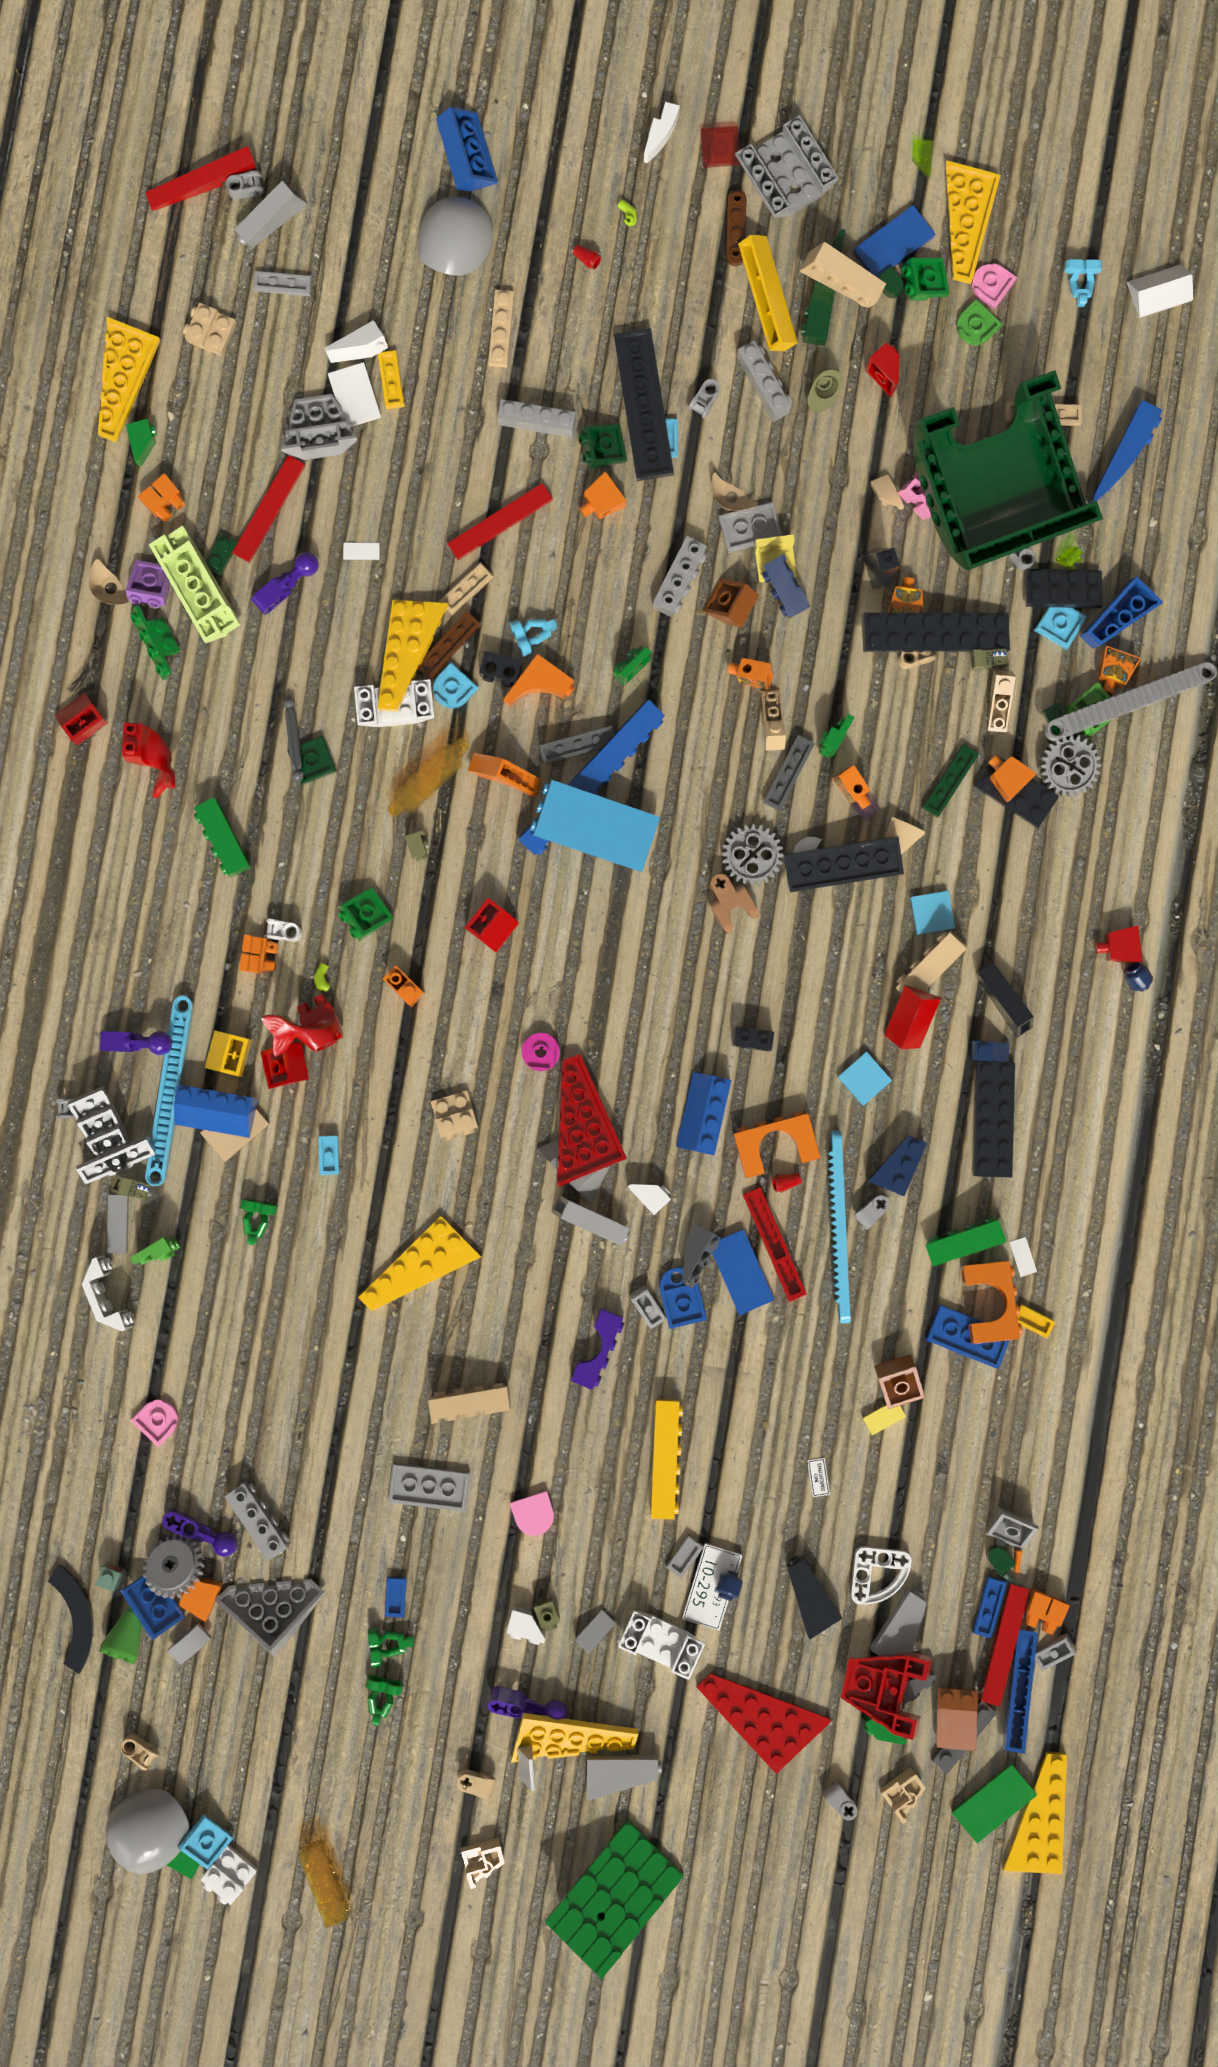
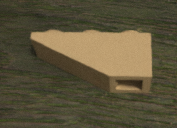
[987,669,1016,732]
[761,690,786,751]

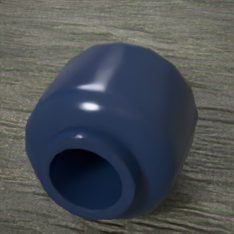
[1124,962,1153,992]
[715,1570,743,1601]

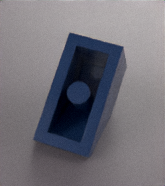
[970,1041,1009,1062]

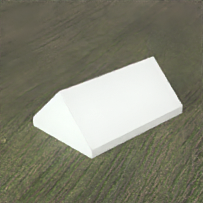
[1127,265,1193,318]

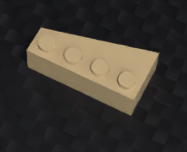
[800,242,886,308]
[896,930,967,993]
[428,1382,511,1424]

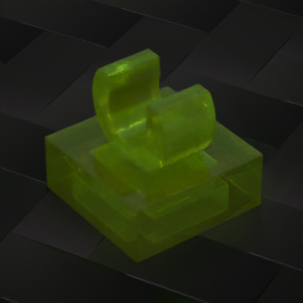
[1056,546,1083,570]

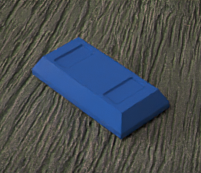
[385,1577,407,1618]

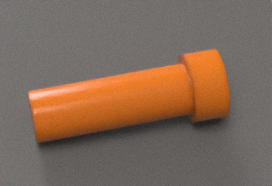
[1014,1550,1023,1572]

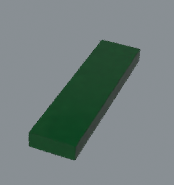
[922,744,979,818]

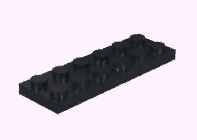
[784,836,904,893]
[973,1061,1015,1178]

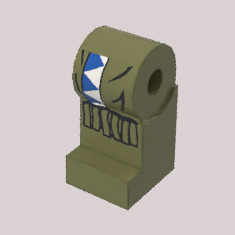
[971,649,1008,671]
[110,1174,151,1200]

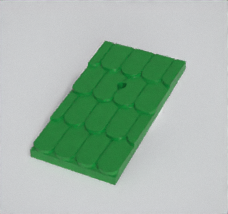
[545,1819,684,1980]

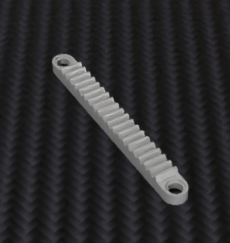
[1044,662,1217,741]

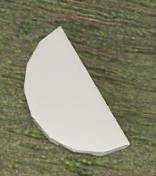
[792,837,822,853]

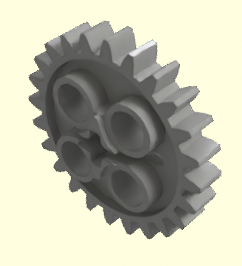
[1038,735,1102,797]
[721,824,784,887]

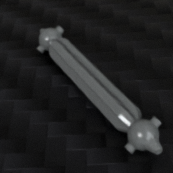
[283,694,304,785]

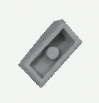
[629,1285,666,1329]
[575,1609,616,1654]
[1035,1632,1077,1671]

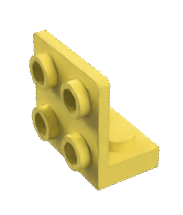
[754,535,797,583]

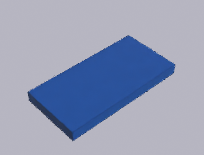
[853,205,936,277]
[712,1229,774,1316]
[926,1304,1010,1369]

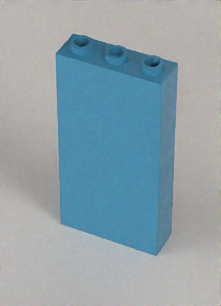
[530,780,660,872]

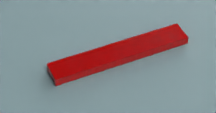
[232,455,306,564]
[447,483,553,561]

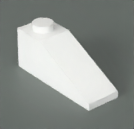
[324,320,388,363]

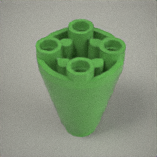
[99,1606,143,1664]

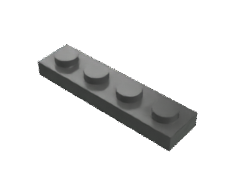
[538,726,615,764]
[763,735,815,812]
[931,1700,997,1774]

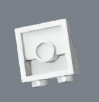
[201,1844,258,1905]

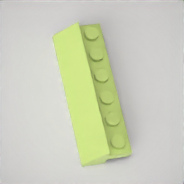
[149,526,241,643]

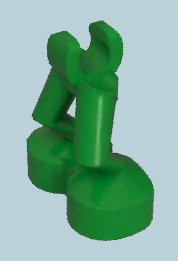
[240,1198,278,1246]
[368,1627,414,1667]
[365,1675,404,1726]

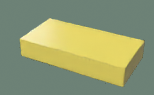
[862,1405,906,1435]

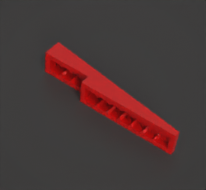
[145,146,257,212]
[743,1187,807,1303]
[979,1583,1030,1707]

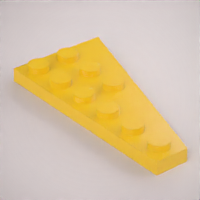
[945,160,1001,284]
[98,317,161,443]
[377,600,449,712]
[358,1216,482,1311]
[511,1713,638,1763]
[1002,1752,1067,1874]

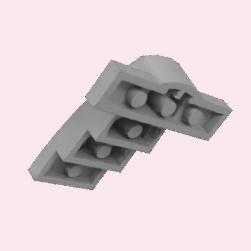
[67,1087,156,1185]

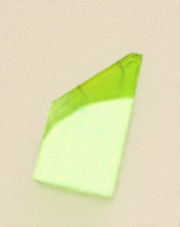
[912,140,932,177]

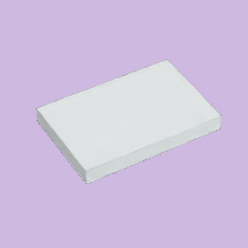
[328,362,381,427]

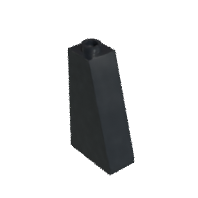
[862,547,900,589]
[977,963,1034,1038]
[786,1555,843,1640]

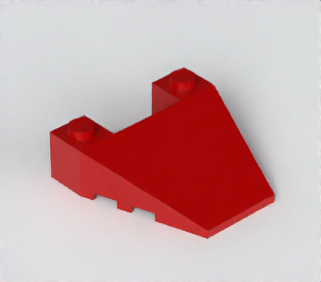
[841,1652,933,1740]

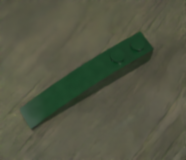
[801,229,845,346]

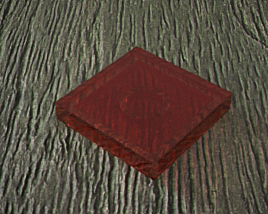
[700,126,741,168]

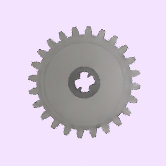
[143,1535,205,1599]

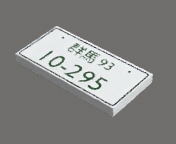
[682,1543,742,1630]

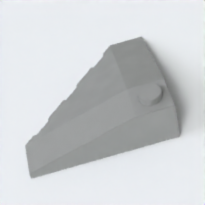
[215,1579,325,1657]

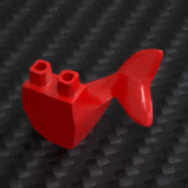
[122,723,175,799]
[262,994,343,1057]

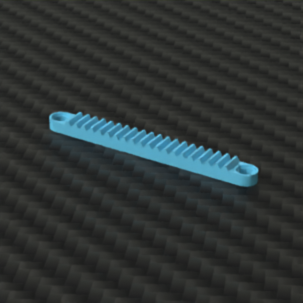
[145,996,194,1186]
[827,1130,850,1324]

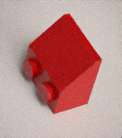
[865,342,900,398]
[260,1042,309,1089]

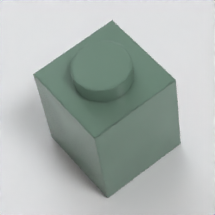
[95,1562,125,1592]

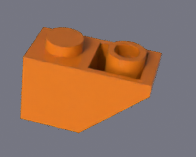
[382,965,425,1007]

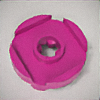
[521,1033,560,1071]

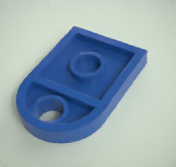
[659,1267,707,1329]

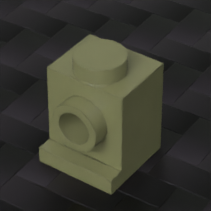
[405,830,430,862]
[534,1597,560,1631]

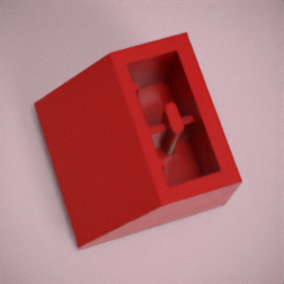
[55,693,108,746]
[465,898,519,953]

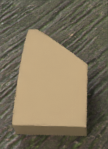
[871,474,904,509]

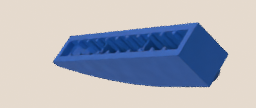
[1089,400,1163,503]
[1002,1630,1038,1754]

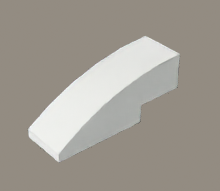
[644,102,680,163]

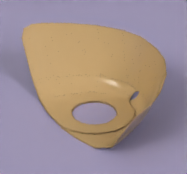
[712,472,758,511]
[89,559,128,605]

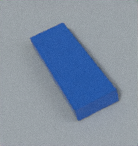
[972,1575,1007,1639]

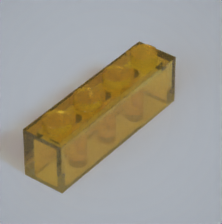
[298,1839,351,1928]

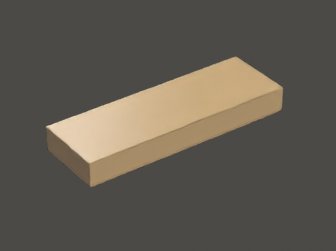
[439,562,494,616]

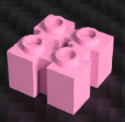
[897,471,931,520]

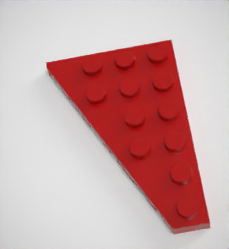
[556,1054,627,1187]
[696,1672,832,1774]

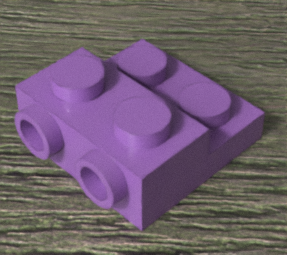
[126,560,170,608]

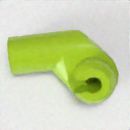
[617,199,637,226]
[314,963,330,992]

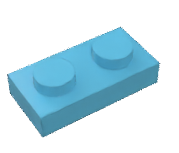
[318,1136,340,1175]

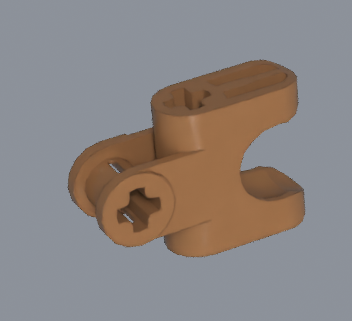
[709,874,759,934]

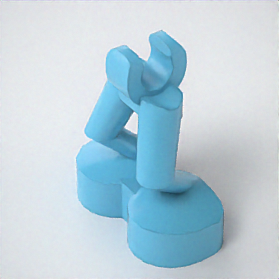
[1065,259,1102,307]
[510,619,557,657]

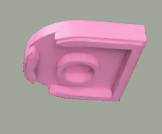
[972,263,1018,310]
[130,1399,178,1447]
[510,1490,554,1536]

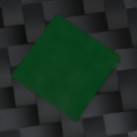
[287,736,337,786]

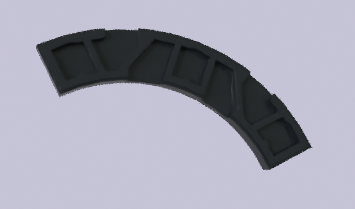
[48,1564,94,1674]

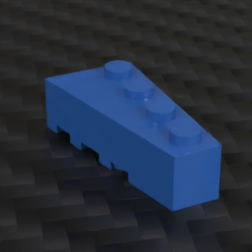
[1080,576,1164,649]

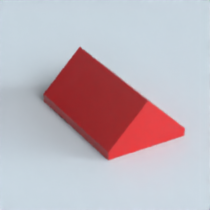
[884,985,941,1049]

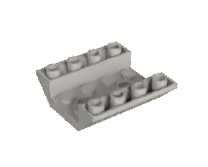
[735,115,839,218]

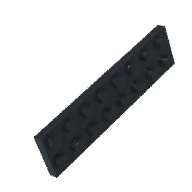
[614,328,674,481]
[861,612,1010,652]

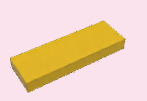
[378,350,405,410]

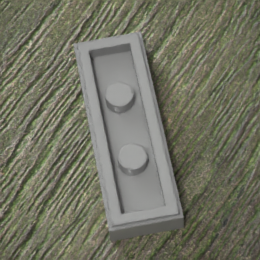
[253,271,312,296]
[107,1195,129,1253]

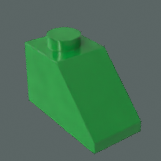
[126,419,157,466]
[863,1715,907,1745]

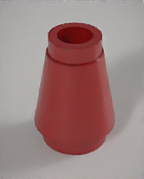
[573,244,602,270]
[772,1173,802,1193]

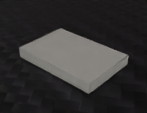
[718,502,782,553]

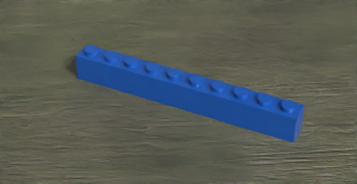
[517,700,665,855]

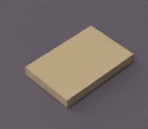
[200,1095,269,1162]

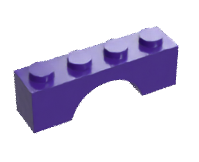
[571,1308,625,1390]

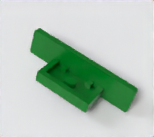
[130,605,180,680]

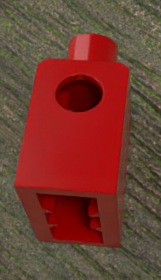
[1095,925,1142,963]

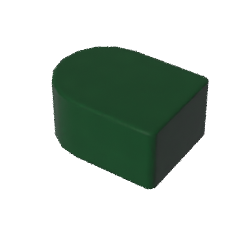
[877,267,903,298]
[986,1545,1016,1576]

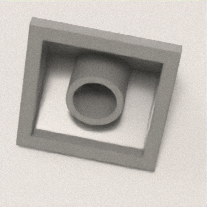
[987,1507,1039,1550]

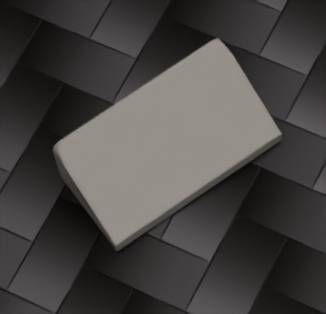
[517,1746,535,1791]

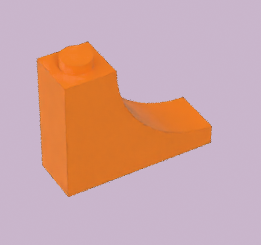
[503,654,575,708]
[467,753,542,797]

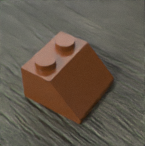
[703,578,759,628]
[874,1354,925,1409]

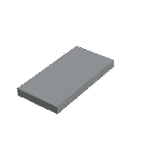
[388,1463,470,1512]

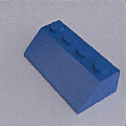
[436,107,498,192]
[676,1072,732,1156]
[174,1085,258,1138]

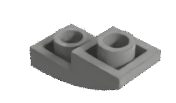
[168,1623,212,1665]

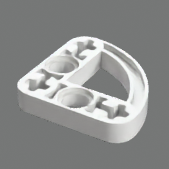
[850,1546,912,1604]

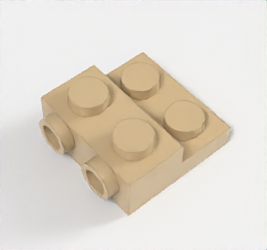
[183,303,237,356]
[431,1091,478,1141]

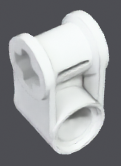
[264,919,303,942]

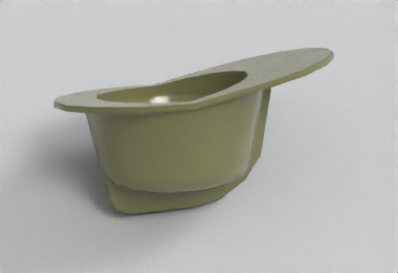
[807,368,843,412]

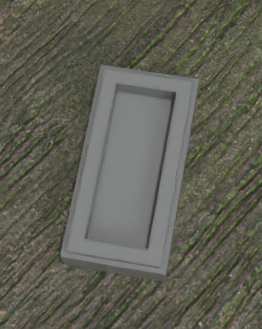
[666,1534,704,1579]

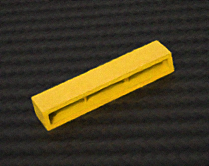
[738,235,798,351]
[651,1399,683,1519]

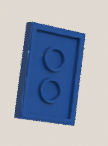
[120,1575,185,1640]

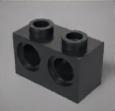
[479,651,522,688]
[732,1026,774,1052]

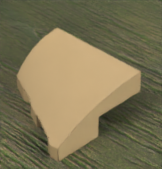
[883,817,925,855]
[879,1767,925,1824]
[461,1837,504,1889]

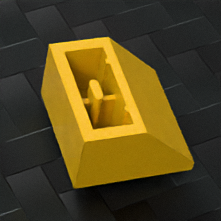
[205,1030,252,1077]

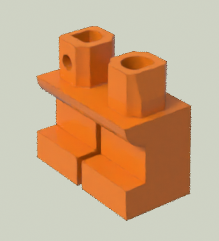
[137,473,186,522]
[239,934,279,974]
[1024,1588,1070,1635]

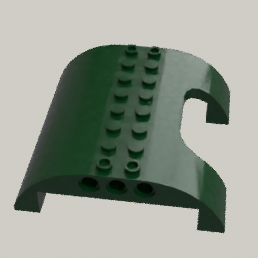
[913,370,1103,570]

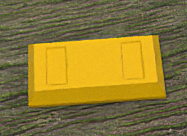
[1017,1304,1056,1339]

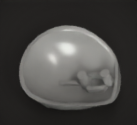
[417,197,493,276]
[105,1788,189,1874]

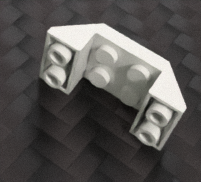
[354,679,434,727]
[82,1256,135,1331]
[618,1610,705,1680]

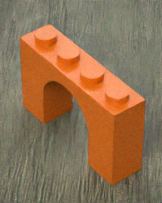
[733,1111,821,1178]
[961,1261,1022,1344]

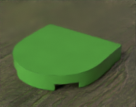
[956,299,1003,345]

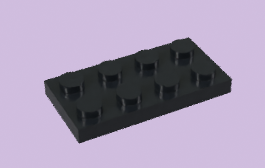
[1024,569,1103,608]
[974,754,1059,829]

